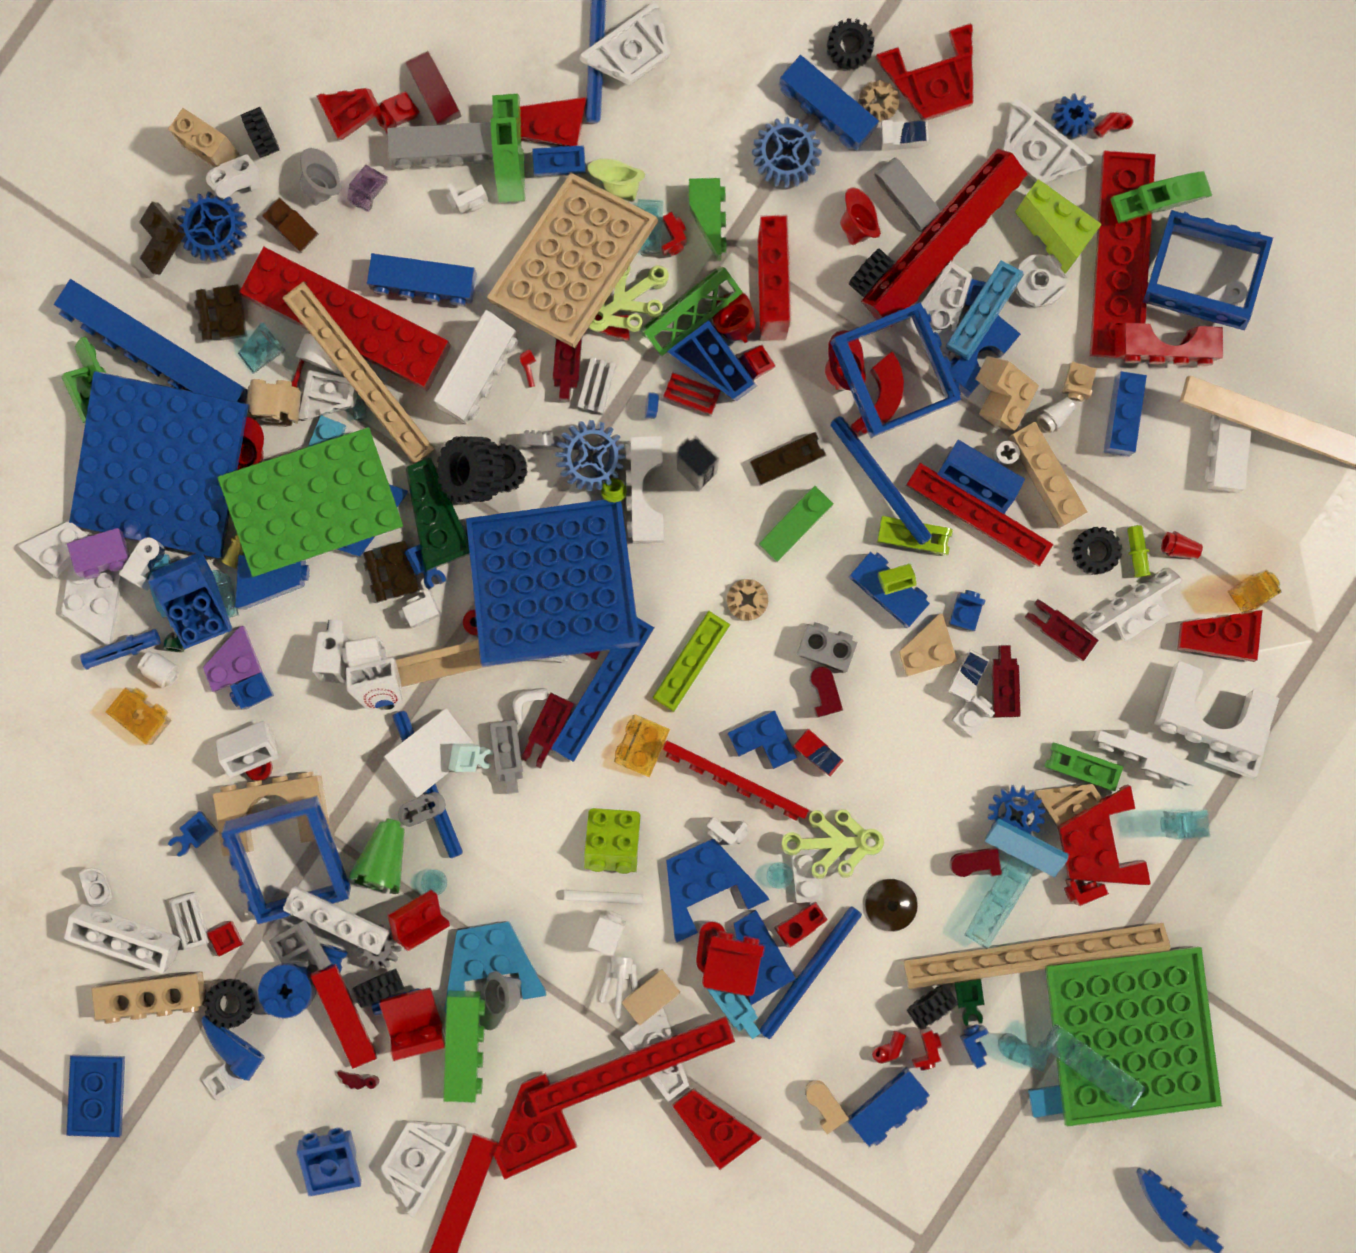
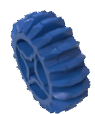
[177,192,248,262]

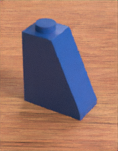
[235,555,310,609]

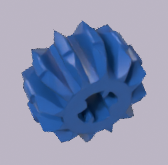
[1051,93,1097,139]

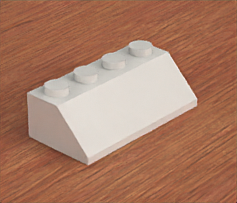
[434,310,518,424]

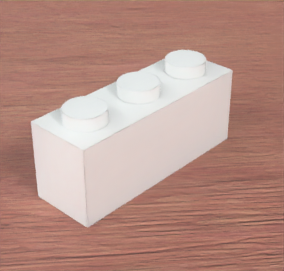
[1205,415,1252,493]

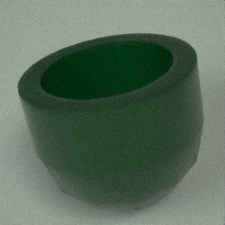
[163,632,184,652]

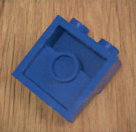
[296,1128,362,1197]

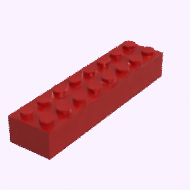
[240,246,452,392]

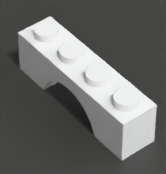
[626,436,664,543]

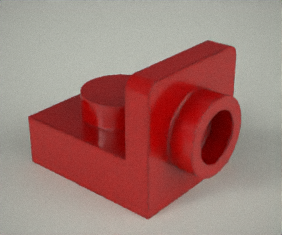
[1064,878,1109,906]

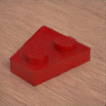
[317,88,382,140]

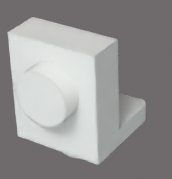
[446,183,488,214]
[707,818,748,846]

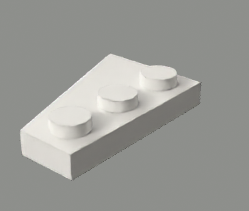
[620,1007,689,1102]

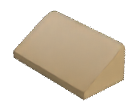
[622,969,680,1026]

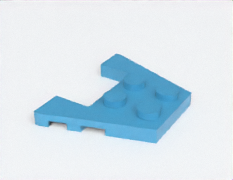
[444,921,547,1013]

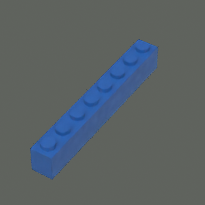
[53,279,248,403]

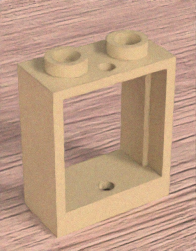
[168,108,239,168]

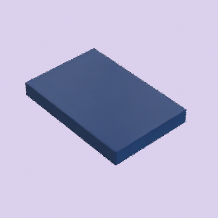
[67,1055,125,1137]

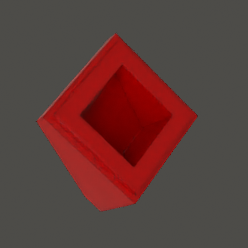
[739,345,776,380]

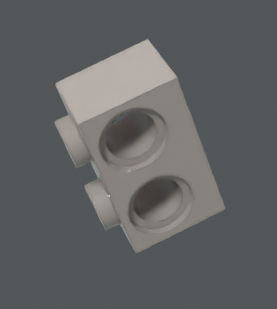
[796,622,858,673]

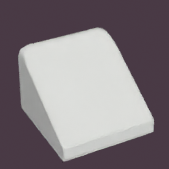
[202,1063,243,1101]

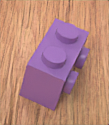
[67,528,130,579]

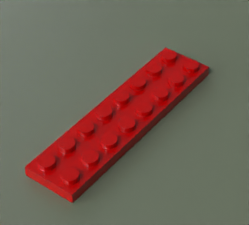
[1090,151,1156,358]

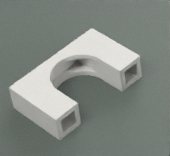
[1154,661,1279,762]

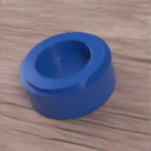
[645,392,659,419]

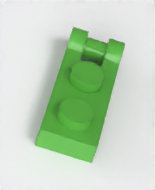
[1044,742,1123,791]

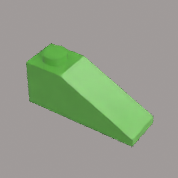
[759,486,834,562]

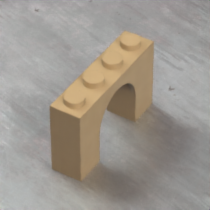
[213,772,330,856]

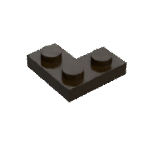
[139,202,186,275]

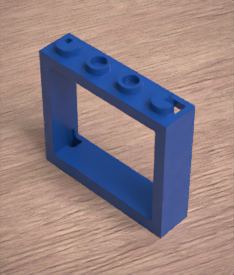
[1143,210,1273,331]
[830,302,961,438]
[221,796,351,924]

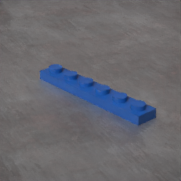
[551,617,655,762]

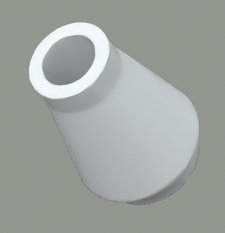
[1037,397,1076,433]

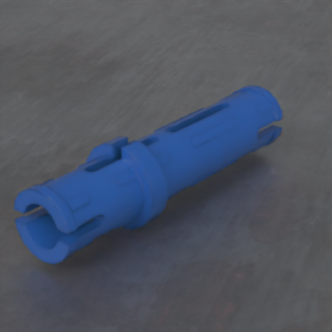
[80,629,161,670]

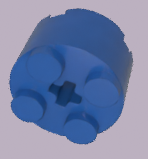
[258,963,316,1018]

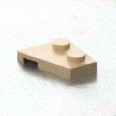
[899,614,957,677]
[1035,784,1102,826]

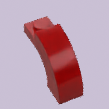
[850,352,904,435]

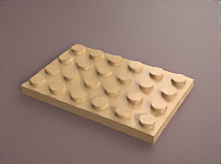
[487,173,658,348]

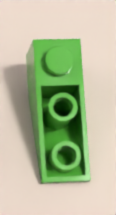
[689,178,726,261]

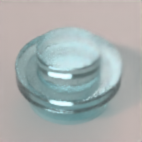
[767,862,793,889]
[421,869,447,895]

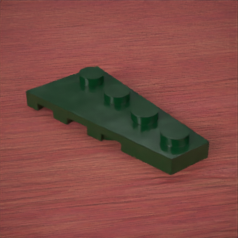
[406,457,470,572]

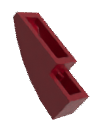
[405,51,462,125]

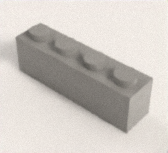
[387,122,493,169]

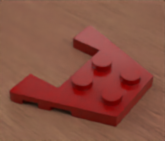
[876,23,973,121]
[1057,784,1151,885]

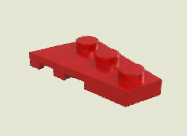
[520,97,587,147]

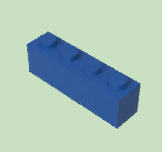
[779,54,879,151]
[367,253,477,306]

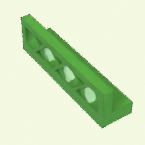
[639,266,743,356]

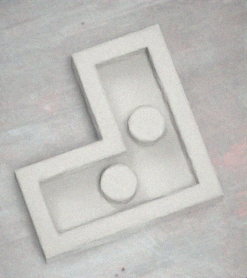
[791,849,846,903]

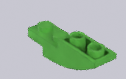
[491,93,525,203]
[1110,171,1212,224]

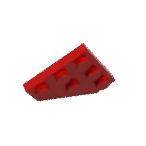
[494,1072,578,1180]

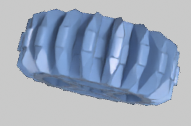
[752,116,822,188]
[555,420,626,491]

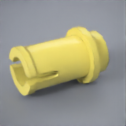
[221,534,244,569]

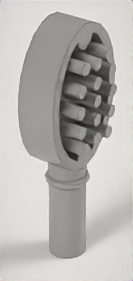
[516,430,588,450]

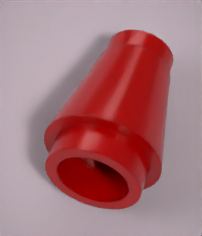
[1161,531,1203,559]

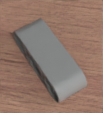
[874,157,940,231]

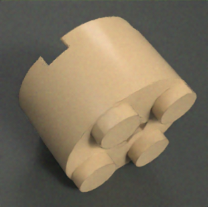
[247,379,301,426]

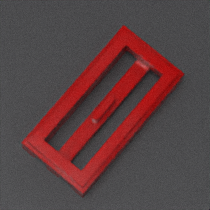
[663,372,721,416]

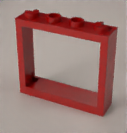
[757,215,791,341]

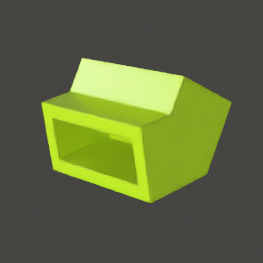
[877,563,917,595]

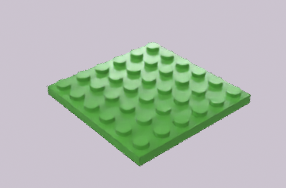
[1045,946,1222,1127]

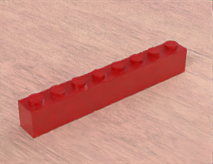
[861,149,1028,327]

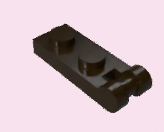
[750,432,827,486]

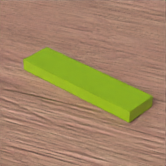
[652,611,731,712]

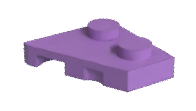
[203,626,263,692]

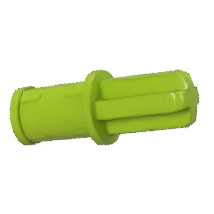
[1127,525,1151,578]

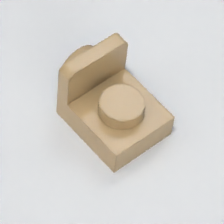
[1062,362,1097,402]

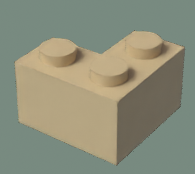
[976,356,1039,431]

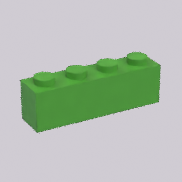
[444,990,485,1103]

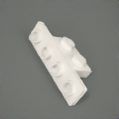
[1082,568,1182,641]
[283,886,389,955]

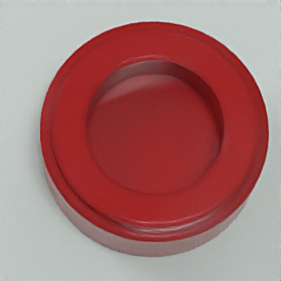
[246,761,273,781]

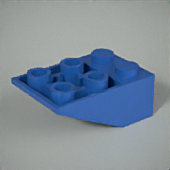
[148,551,232,649]

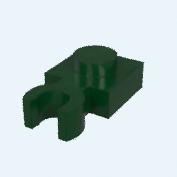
[954,979,984,1026]

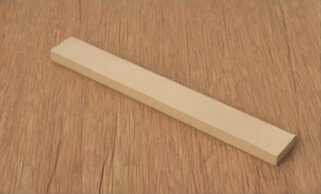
[283,282,435,464]
[1179,376,1356,467]

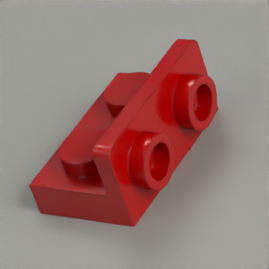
[388,890,450,951]

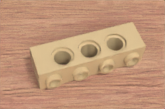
[92,972,206,1024]

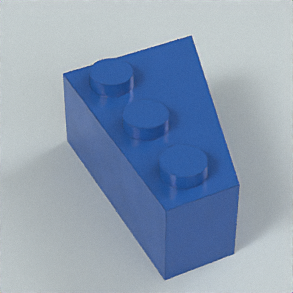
[667,321,757,401]

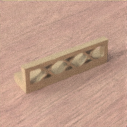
[396,640,488,687]

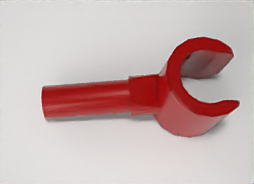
[519,350,536,388]

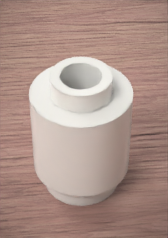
[138,651,179,688]

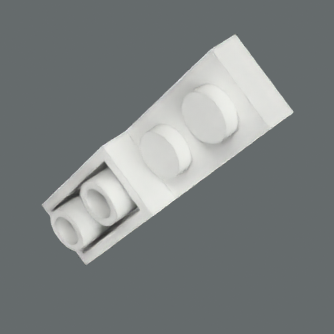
[1092,729,1195,789]

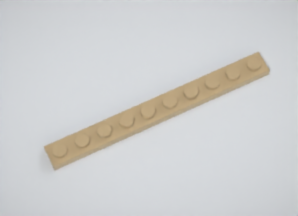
[904,923,1170,989]

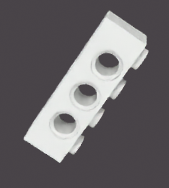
[64,904,181,973]

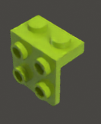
[584,808,640,874]

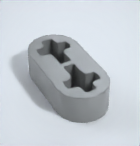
[398,792,446,827]

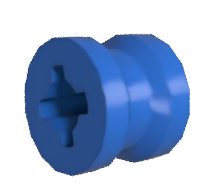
[322,944,348,973]

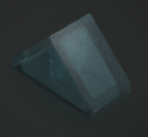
[238,323,286,373]

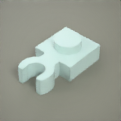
[449,743,493,772]

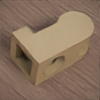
[805,1080,849,1135]

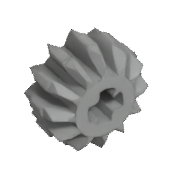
[356,924,402,970]

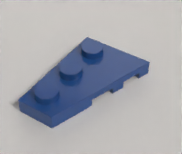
[733,910,796,1005]

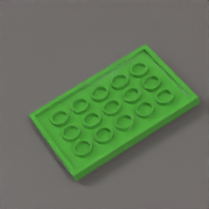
[218,427,404,577]

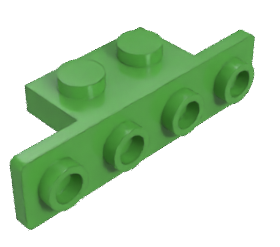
[61,336,106,423]

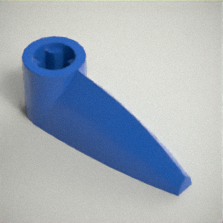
[201,1015,265,1081]

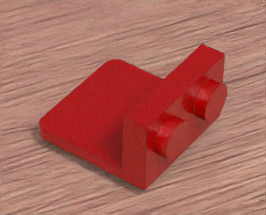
[702,931,765,996]

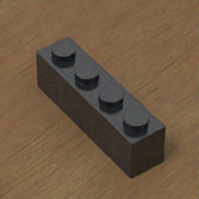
[677,436,719,491]

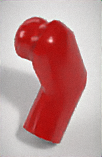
[1093,112,1133,138]
[872,1031,907,1064]

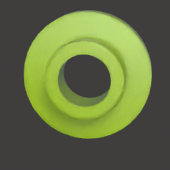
[601,478,627,502]

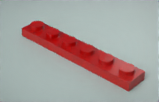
[906,463,1054,567]
[662,740,809,821]

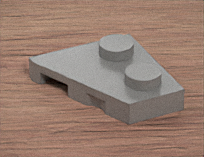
[269,920,331,970]

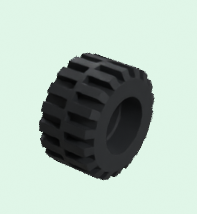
[436,436,505,502]

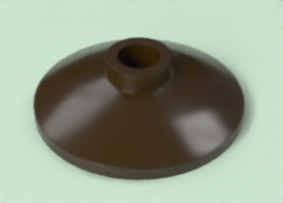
[865,879,918,932]

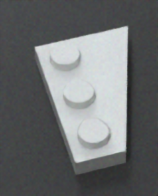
[906,261,972,356]

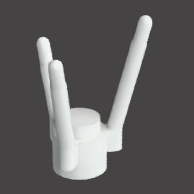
[599,956,638,1019]

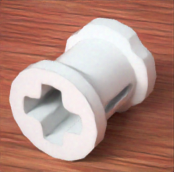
[993,441,1020,467]

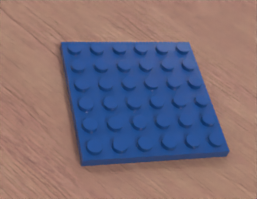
[69,371,249,558]
[466,500,640,667]

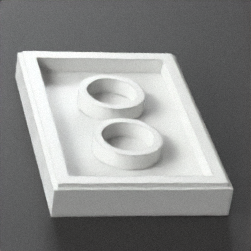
[383,709,474,798]

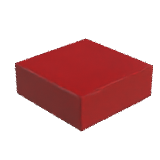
[207,921,244,957]

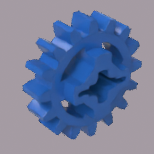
[988,785,1045,835]

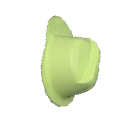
[588,159,645,202]

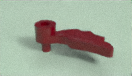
[337,1070,380,1090]

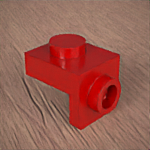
[375,91,420,135]
[661,212,687,256]
[912,1027,942,1071]

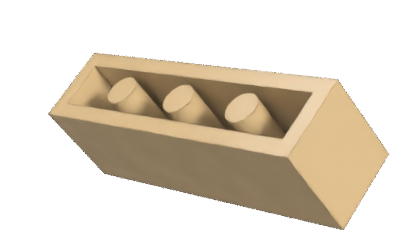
[1008,422,1087,528]

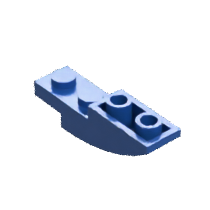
[1136,1167,1224,1253]

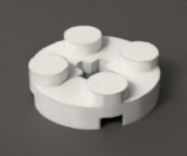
[1015,254,1067,308]

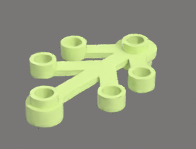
[588,265,669,332]
[781,809,884,879]

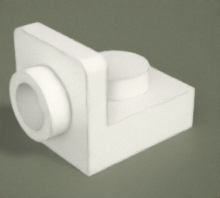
[951,696,994,737]

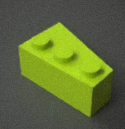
[1015,179,1102,274]

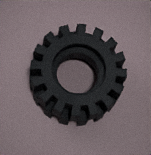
[827,18,875,70]
[241,106,280,158]
[848,248,895,298]
[497,443,528,492]
[1072,527,1123,575]
[352,969,404,1008]
[204,979,256,1029]
[907,984,958,1029]

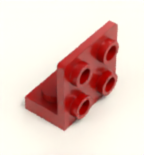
[380,987,445,1061]

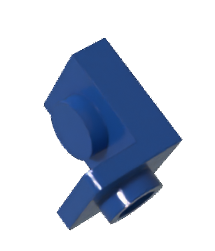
[949,590,986,631]
[229,672,274,709]
[960,1024,989,1069]

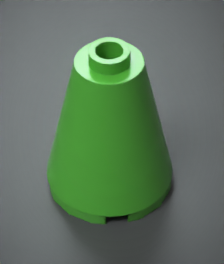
[348,818,405,894]

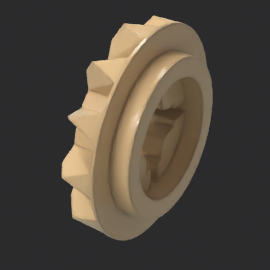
[858,80,900,122]
[727,579,768,621]

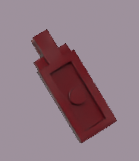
[553,336,583,402]
[992,645,1021,718]

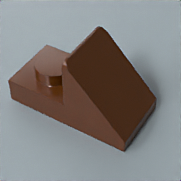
[262,197,318,252]

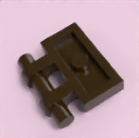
[194,284,247,342]
[363,541,420,603]

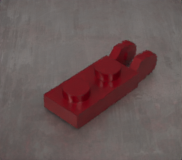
[1025,599,1099,662]
[521,693,574,769]

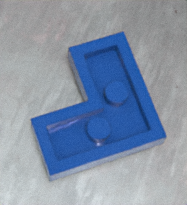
[728,711,797,769]

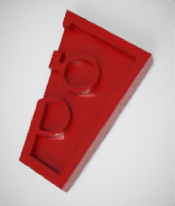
[1177,610,1263,662]
[672,1088,762,1170]

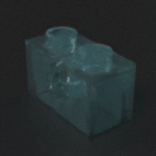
[1160,809,1210,839]

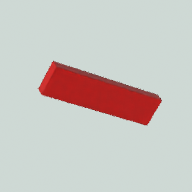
[311,964,377,1069]

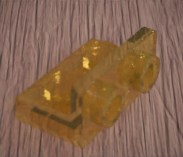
[614,714,670,777]

